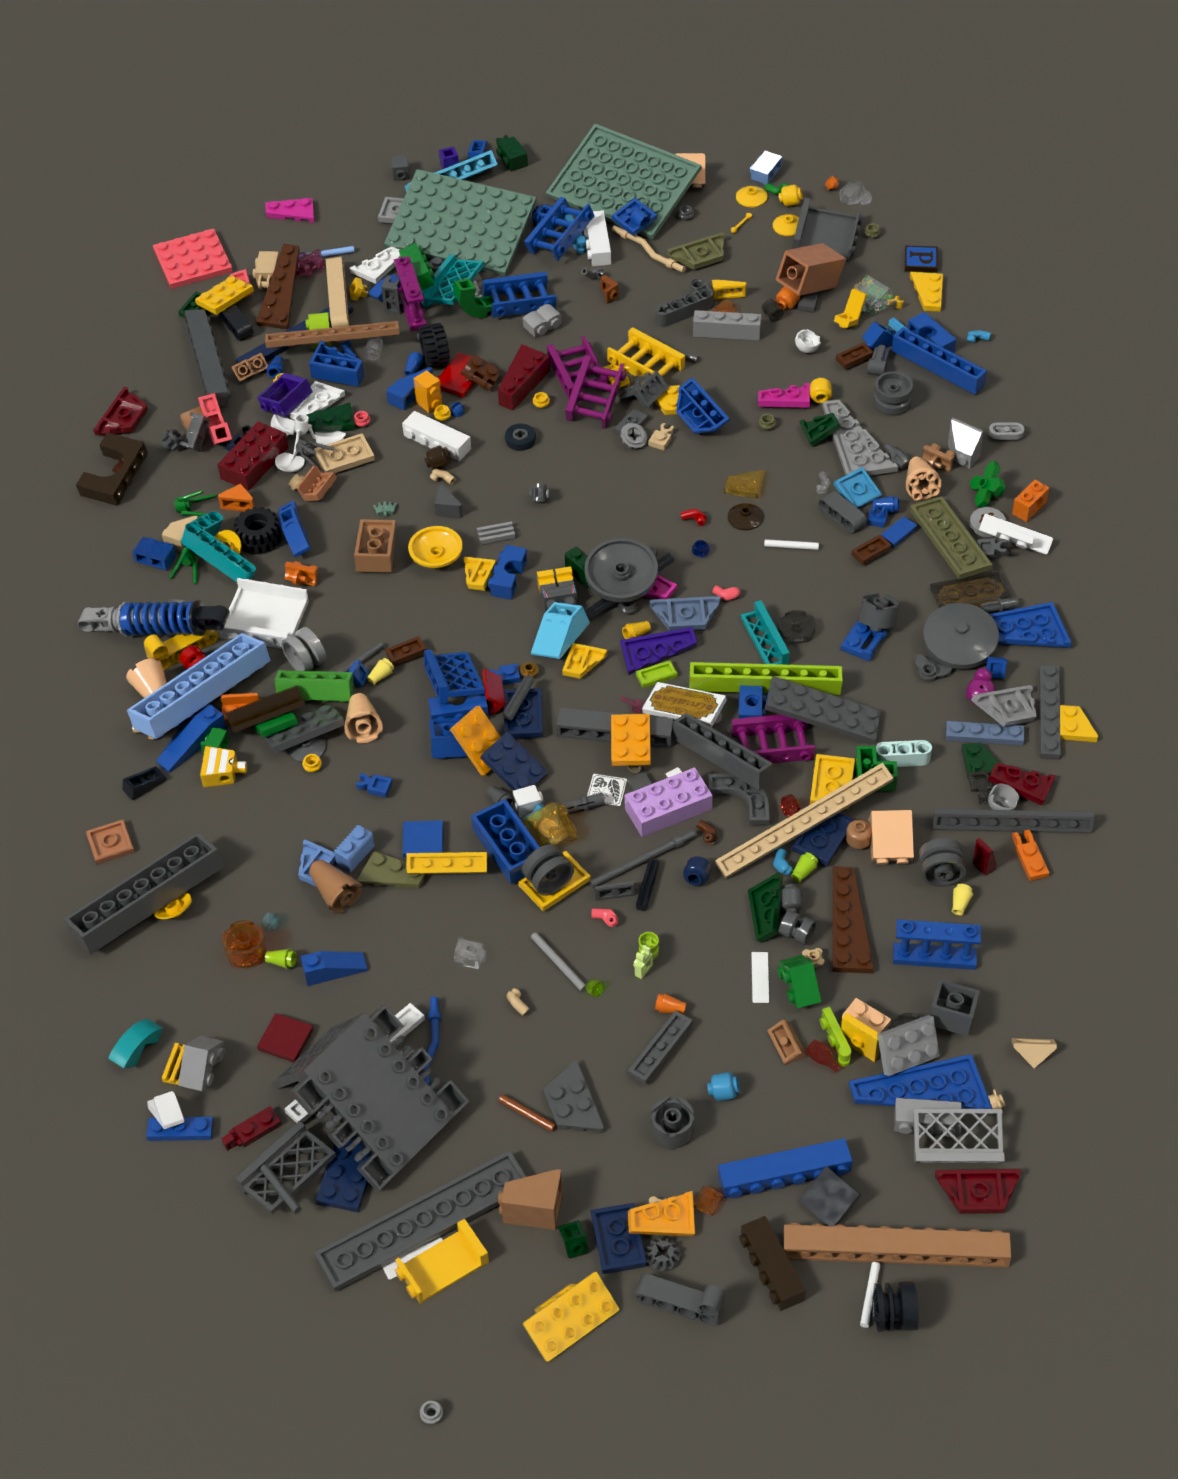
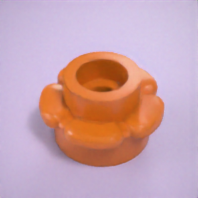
[825,176,839,190]

